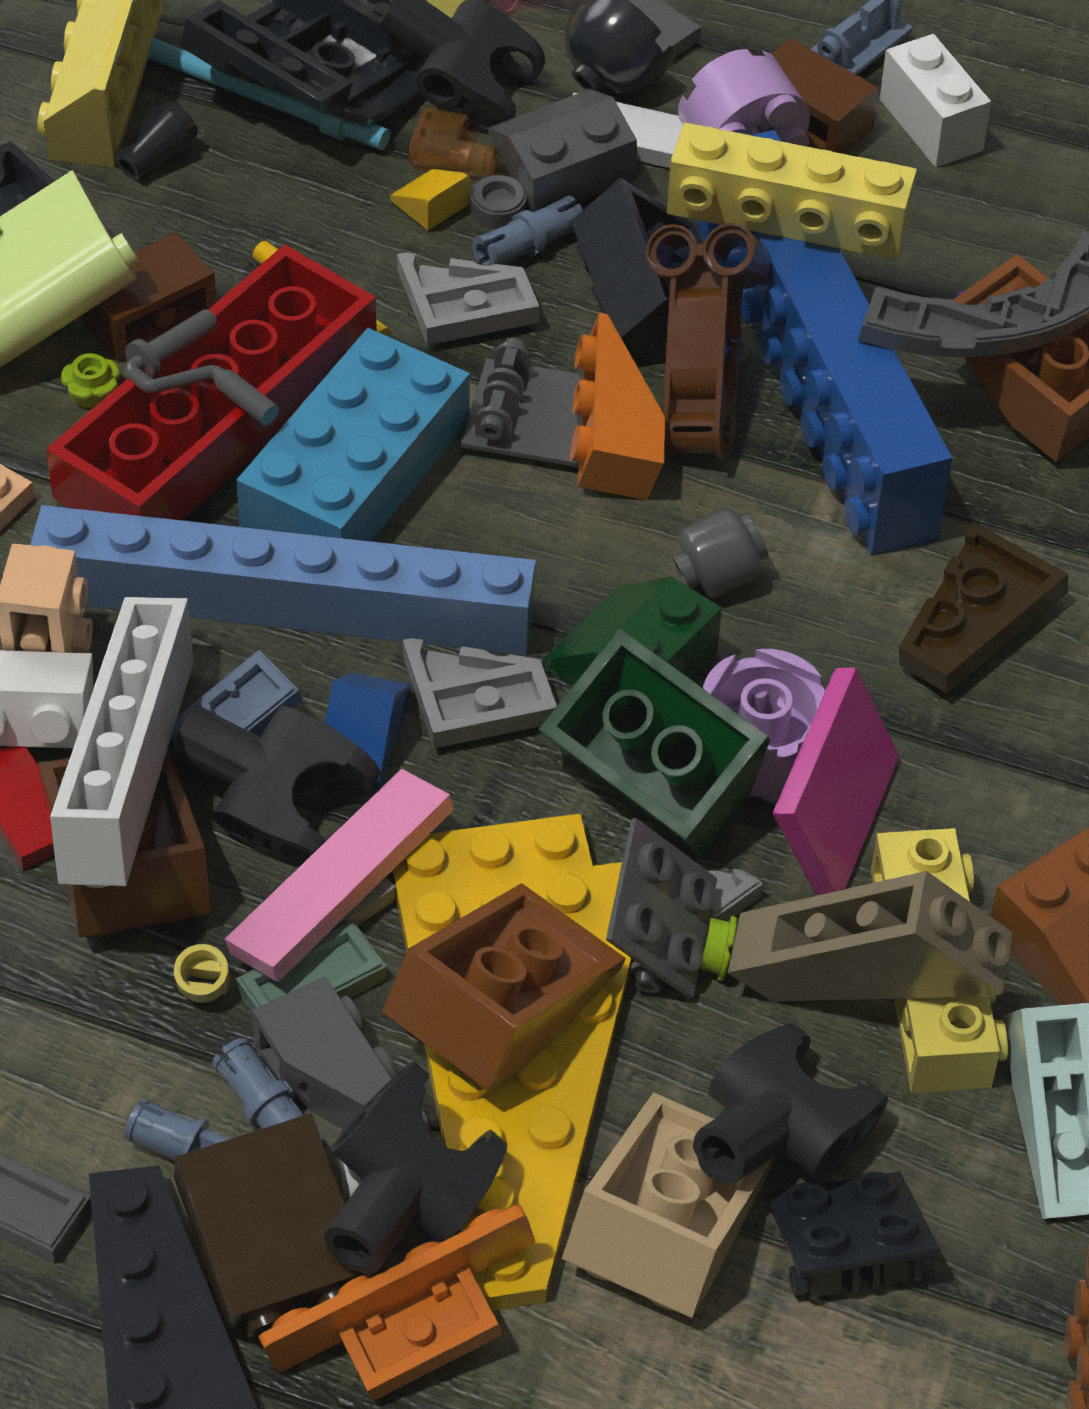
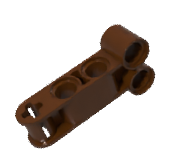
[645,223,771,460]

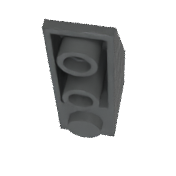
[252,976,431,1133]

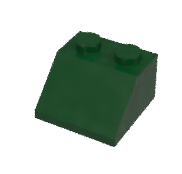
[542,577,722,687]

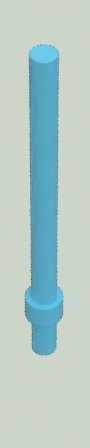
[148,38,391,151]

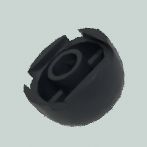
[564,0,675,97]

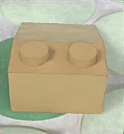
[562,1092,777,1318]

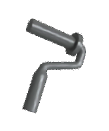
[125,309,279,426]

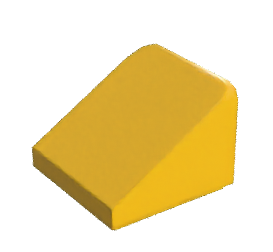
[390,169,470,230]

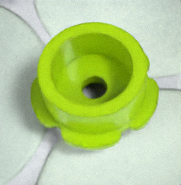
[61,353,120,408]
[699,916,737,981]

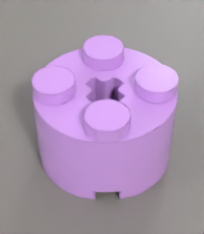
[678,49,810,147]
[703,649,825,804]

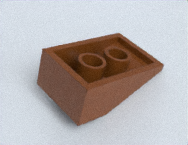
[953,254,1089,462]
[991,827,1089,1005]
[382,883,626,1091]

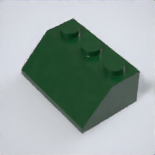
[539,628,770,861]

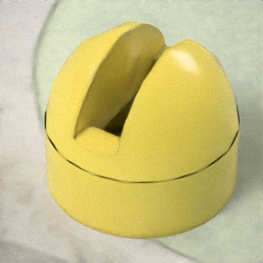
[174,944,230,1003]

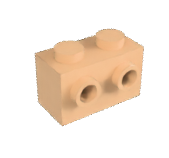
[0,543,93,653]

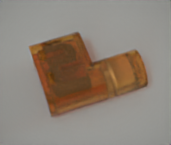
[408,107,498,178]

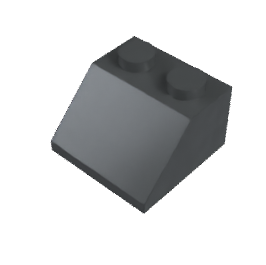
[488,89,637,212]

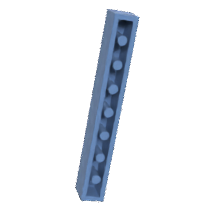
[30,505,536,656]

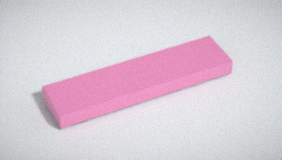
[225,769,454,982]

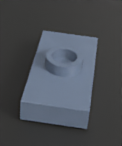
[170,650,303,781]

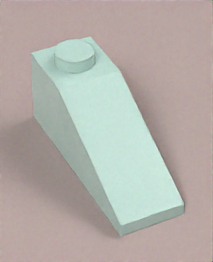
[1004,1003,1089,1219]

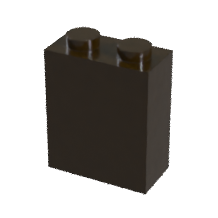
[174,1113,368,1337]

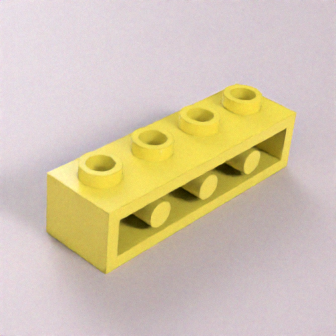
[667,122,917,261]
[870,828,1008,1094]

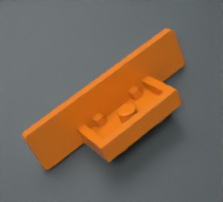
[259,1204,535,1402]

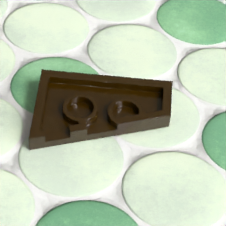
[899,521,1068,693]

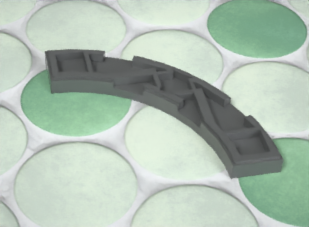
[858,231,1089,357]

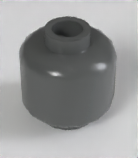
[672,508,769,599]

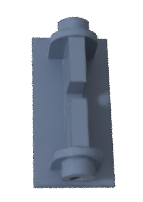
[811,0,913,75]

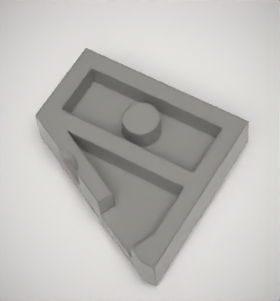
[397,252,539,345]
[403,638,557,749]

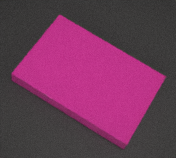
[773,668,900,896]

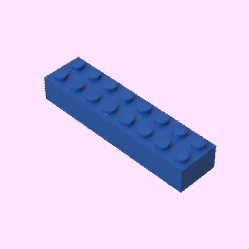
[698,130,953,556]

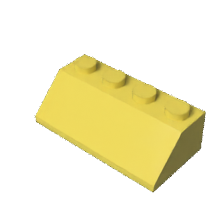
[38,0,164,168]

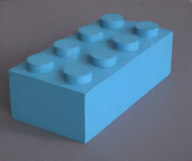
[236,328,470,542]

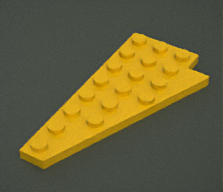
[391,813,633,1311]

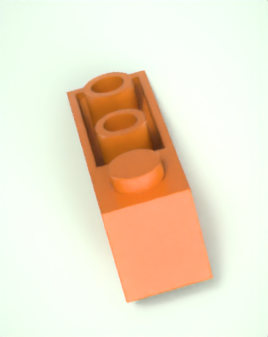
[570,312,665,500]

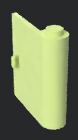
[0,170,141,368]

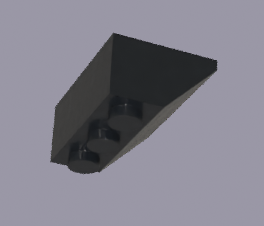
[571,178,741,365]

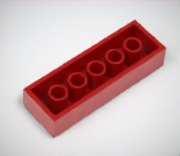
[46,244,377,521]

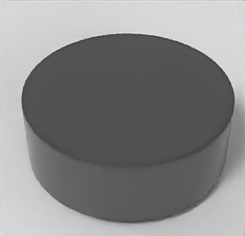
[470,175,527,229]

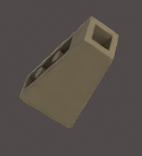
[728,871,1013,1002]

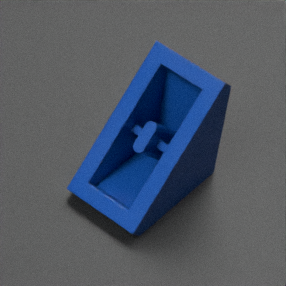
[325,672,412,790]

